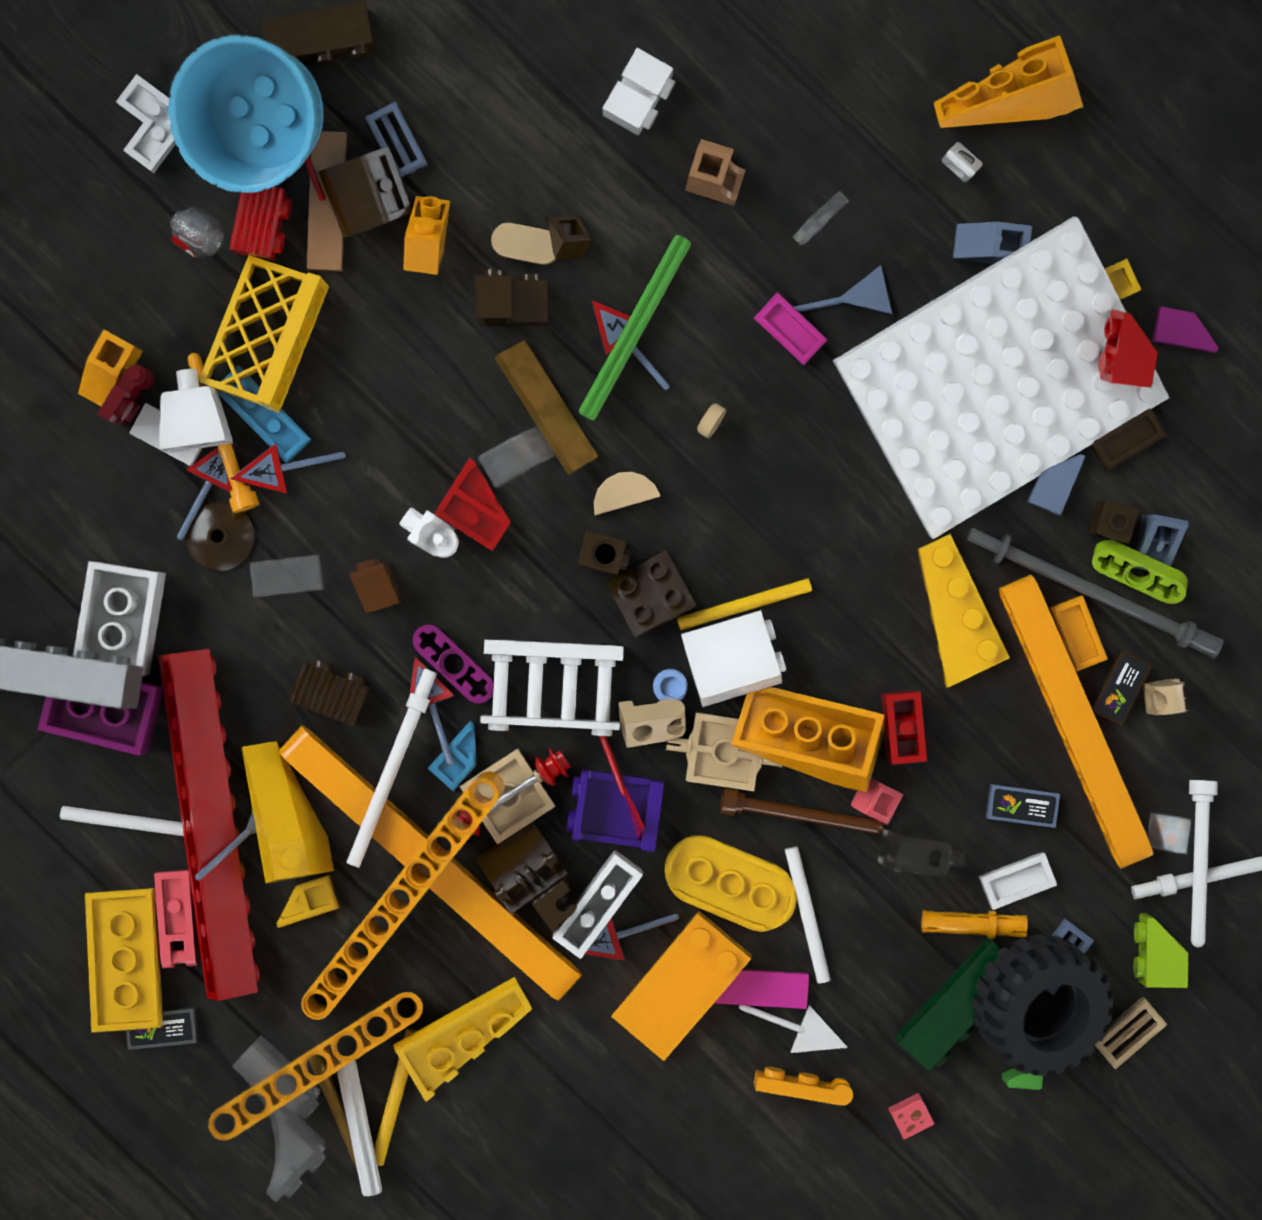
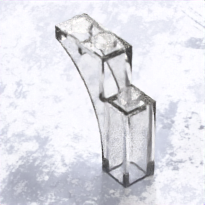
[232,1035,328,1202]

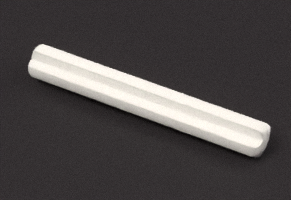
[337,1060,382,1197]

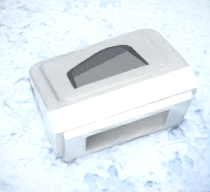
[942,142,982,182]

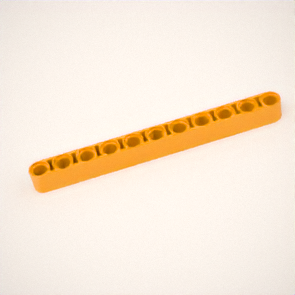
[279,725,582,1001]

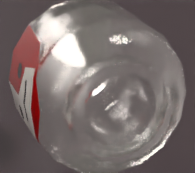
[170,206,224,258]

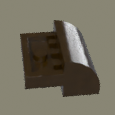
[318,146,412,238]

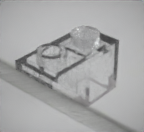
[478,426,556,489]

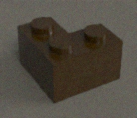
[476,269,549,326]

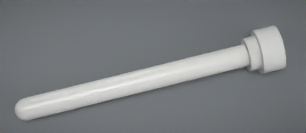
[1189,780,1218,947]

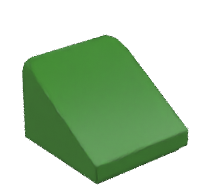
[1002,1068,1043,1090]

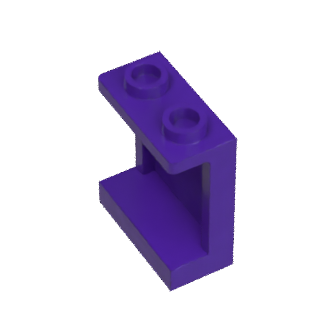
[567,769,664,852]

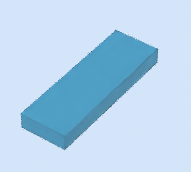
[217,365,312,463]

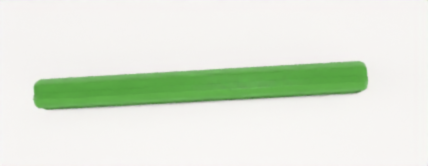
[579,235,691,420]

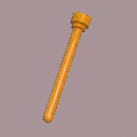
[187,353,260,513]

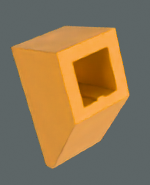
[403,196,450,275]
[78,330,143,406]

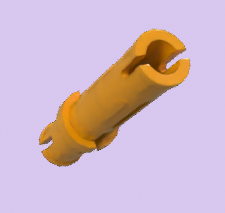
[921,910,1028,939]

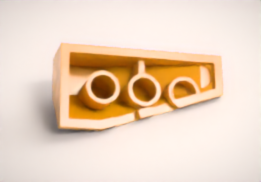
[934,35,1083,128]

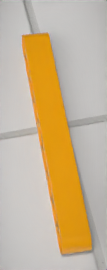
[999,574,1153,869]
[301,771,505,1020]

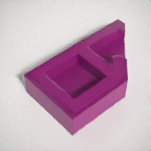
[1152,307,1218,353]

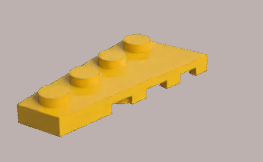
[918,534,1010,688]
[393,977,532,1102]

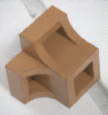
[685,139,745,206]

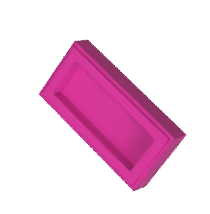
[753,293,827,365]

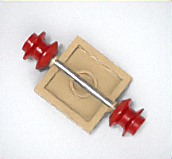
[458,748,571,845]

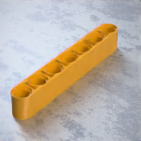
[209,992,423,1140]

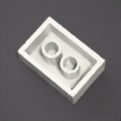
[73,561,166,676]

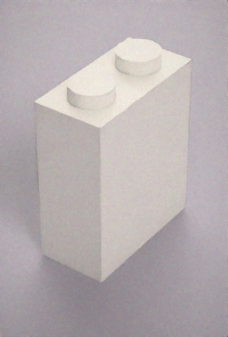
[681,611,786,707]

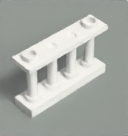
[480,639,624,736]

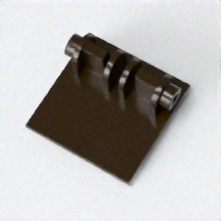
[606,550,696,638]
[476,821,568,915]

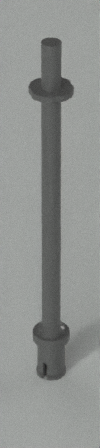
[967,528,1224,659]

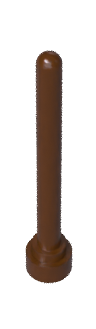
[720,787,884,834]

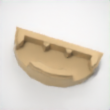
[594,472,661,516]

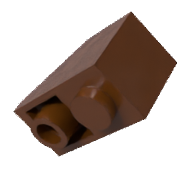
[349,558,403,613]

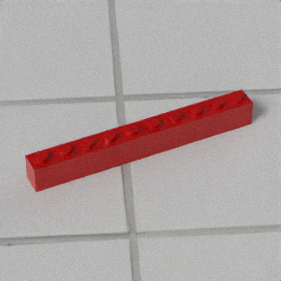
[158,649,260,1001]

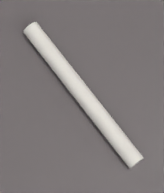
[60,806,184,836]
[785,846,831,983]

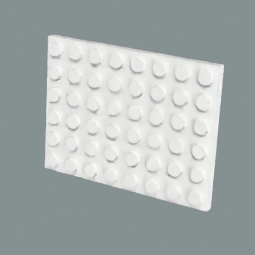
[833,217,1169,539]

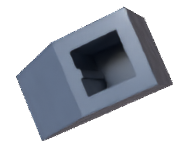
[953,222,1032,264]

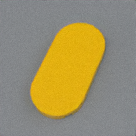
[664,835,797,932]

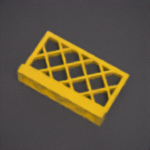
[198,255,329,413]

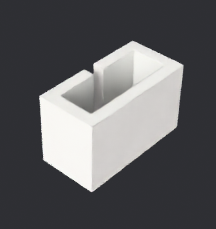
[603,48,676,136]

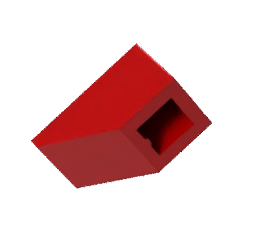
[1098,309,1158,388]

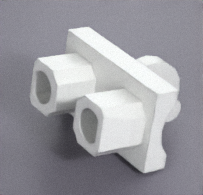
[399,507,459,558]

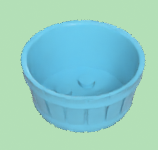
[168,36,324,193]

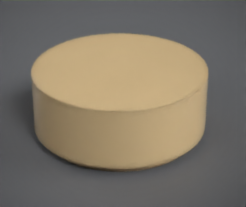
[697,403,726,439]

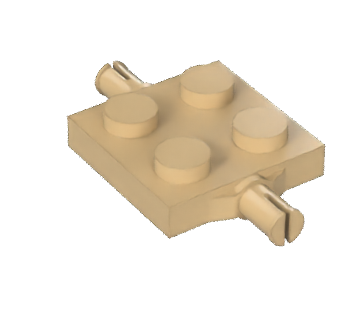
[666,712,782,791]

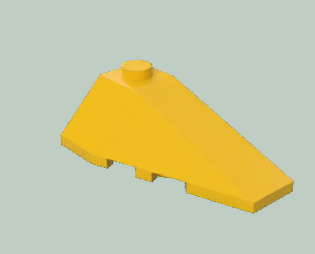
[241,741,334,884]

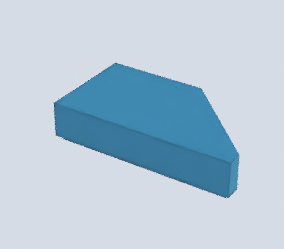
[428,721,477,791]

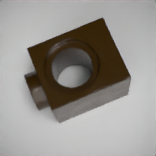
[1088,500,1139,544]
[577,531,631,575]

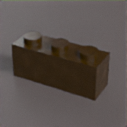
[262,1,376,66]

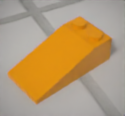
[731,687,885,793]
[611,911,752,1061]

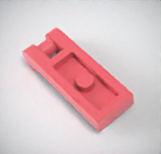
[154,870,199,968]

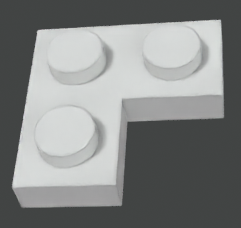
[116,74,175,173]

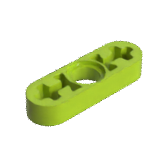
[1092,540,1188,604]

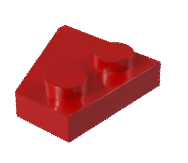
[434,458,511,551]

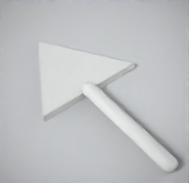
[739,1005,848,1053]

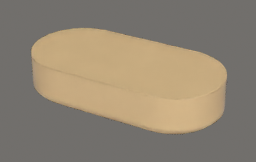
[491,223,556,266]

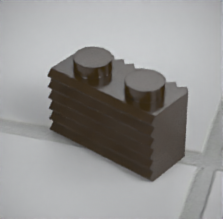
[289,658,371,726]

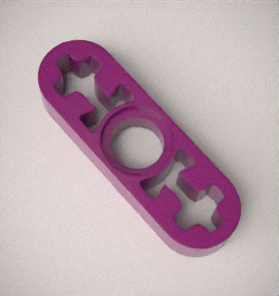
[413,625,494,703]

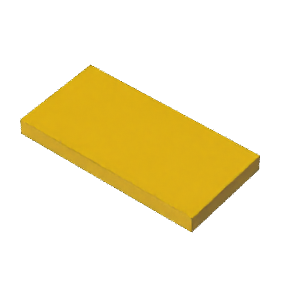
[85,888,163,1033]

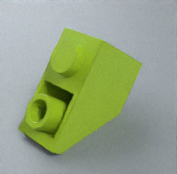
[1133,913,1188,988]

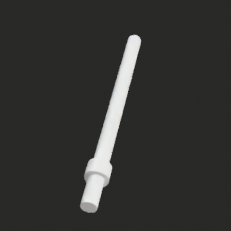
[346,669,437,868]
[1131,856,1262,899]

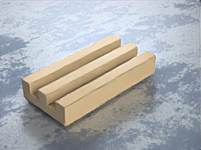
[1095,997,1167,1069]

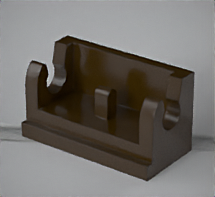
[533,876,578,933]

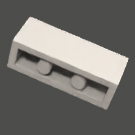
[553,850,643,959]

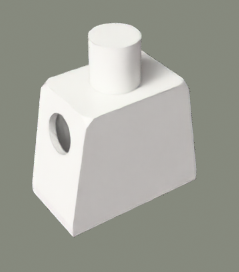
[159,369,233,453]

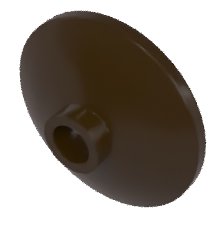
[186,502,255,571]

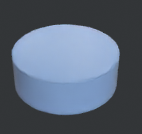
[653,669,688,701]

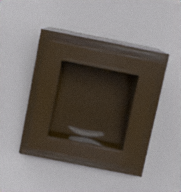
[548,215,593,260]

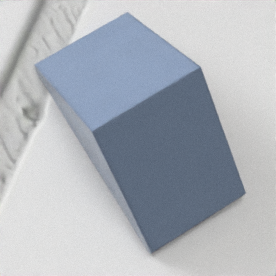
[1134,514,1188,571]

